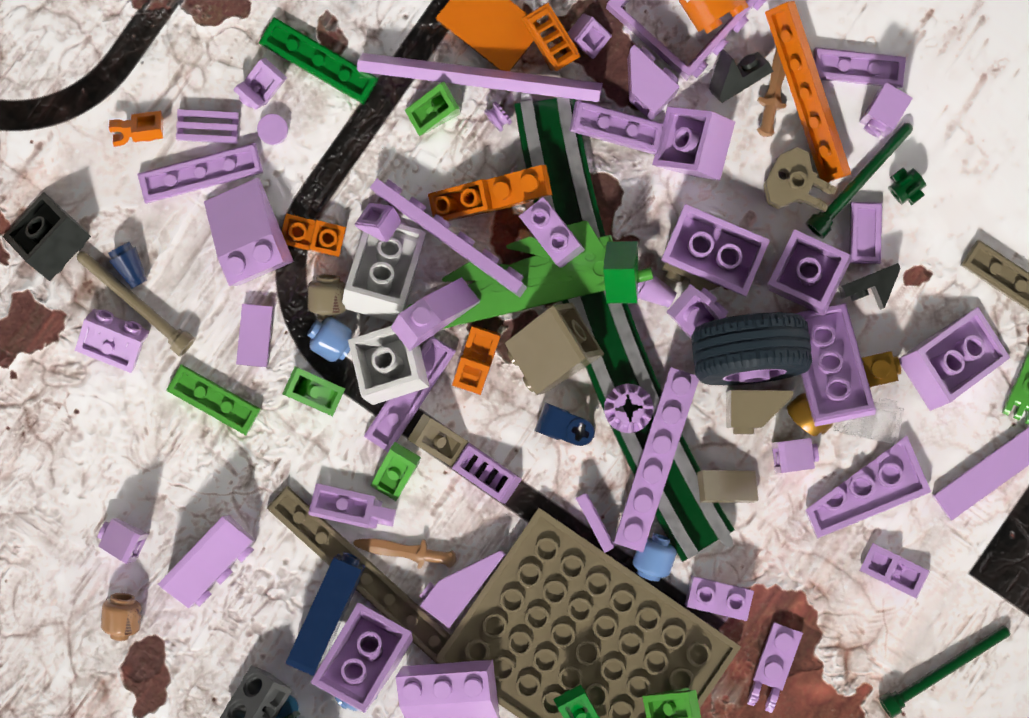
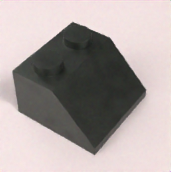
[3,192,91,281]

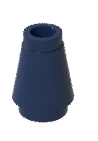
[108,241,147,289]

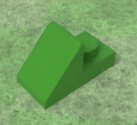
[282,366,345,417]
[370,442,421,501]
[642,688,701,718]

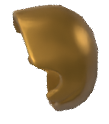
[786,392,833,436]

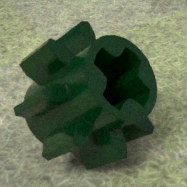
[888,167,927,206]

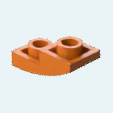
[281,213,346,257]

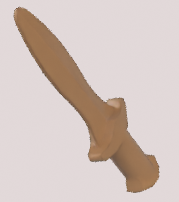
[756,50,787,137]
[353,538,457,569]

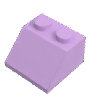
[652,107,735,180]

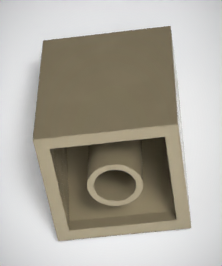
[505,303,604,395]

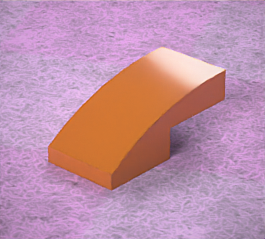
[452,325,501,395]

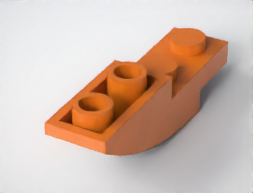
[428,165,552,221]

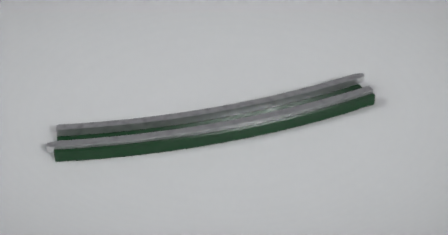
[514,92,735,562]

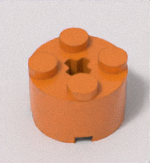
[679,0,749,34]

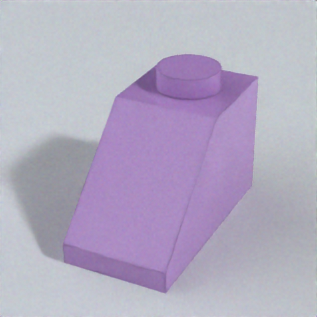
[771,438,819,473]
[97,518,149,564]

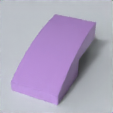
[860,543,930,599]

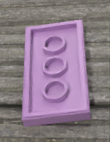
[794,303,876,427]

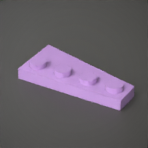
[805,436,931,539]

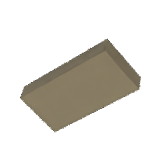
[697,470,759,503]

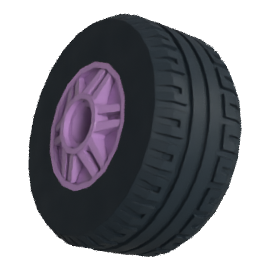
[691,312,812,386]

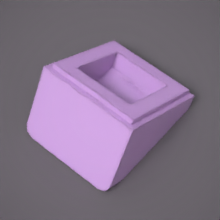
[568,14,612,59]
[355,203,401,242]

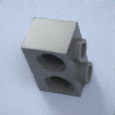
[220,665,293,718]

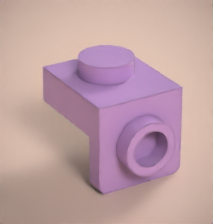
[234,58,287,110]

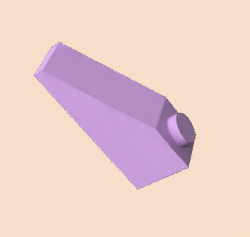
[391,277,480,351]
[419,550,505,628]

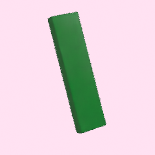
[259,17,379,105]

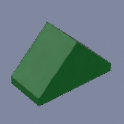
[603,241,638,304]

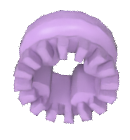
[484,101,512,132]

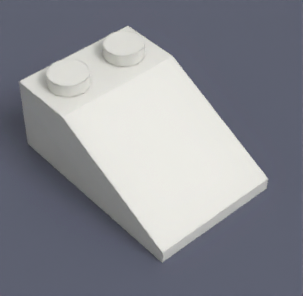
[342,224,427,322]

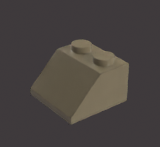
[726,390,793,434]

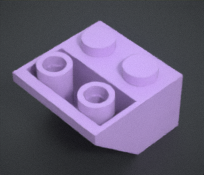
[627,45,680,120]

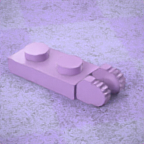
[747,622,803,713]

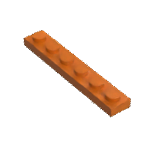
[765,1,851,183]

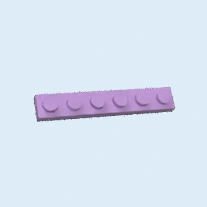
[370,178,527,298]
[613,367,699,552]

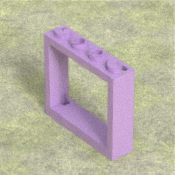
[606,0,767,81]

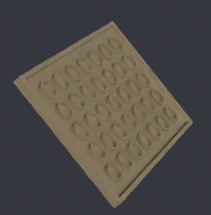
[435,508,741,718]

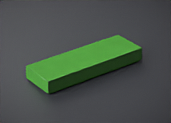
[166,364,261,436]

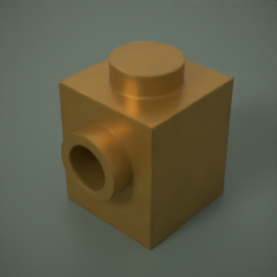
[861,351,901,387]

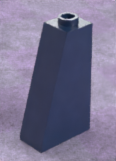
[285,552,366,676]

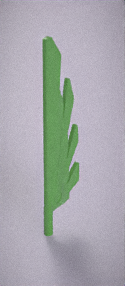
[390,221,654,329]

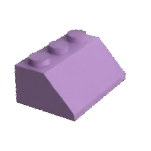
[661,204,770,297]
[158,515,255,608]
[396,660,500,718]

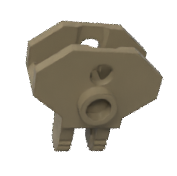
[763,147,837,212]

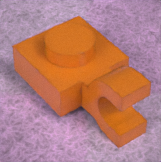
[109,110,163,147]

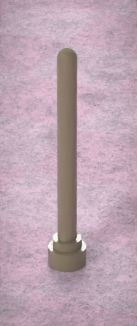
[77,251,196,357]

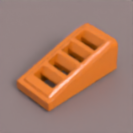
[521,3,581,71]

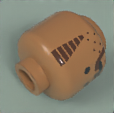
[101,593,142,641]

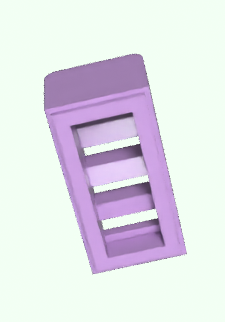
[452,443,522,504]

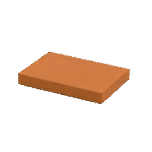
[435,0,542,71]

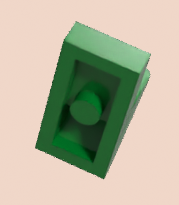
[553,684,599,718]

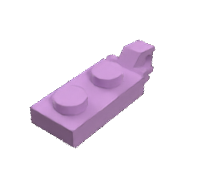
[309,483,396,529]

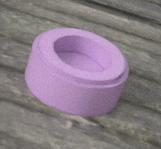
[257,114,288,145]

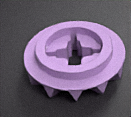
[604,384,653,433]

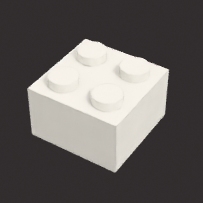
[348,326,430,405]

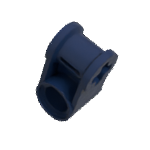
[534,402,595,446]

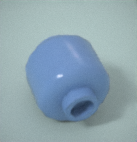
[307,317,352,362]
[632,533,677,581]

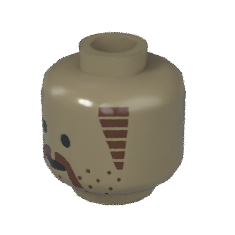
[307,274,346,320]

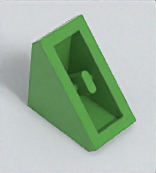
[405,81,460,136]

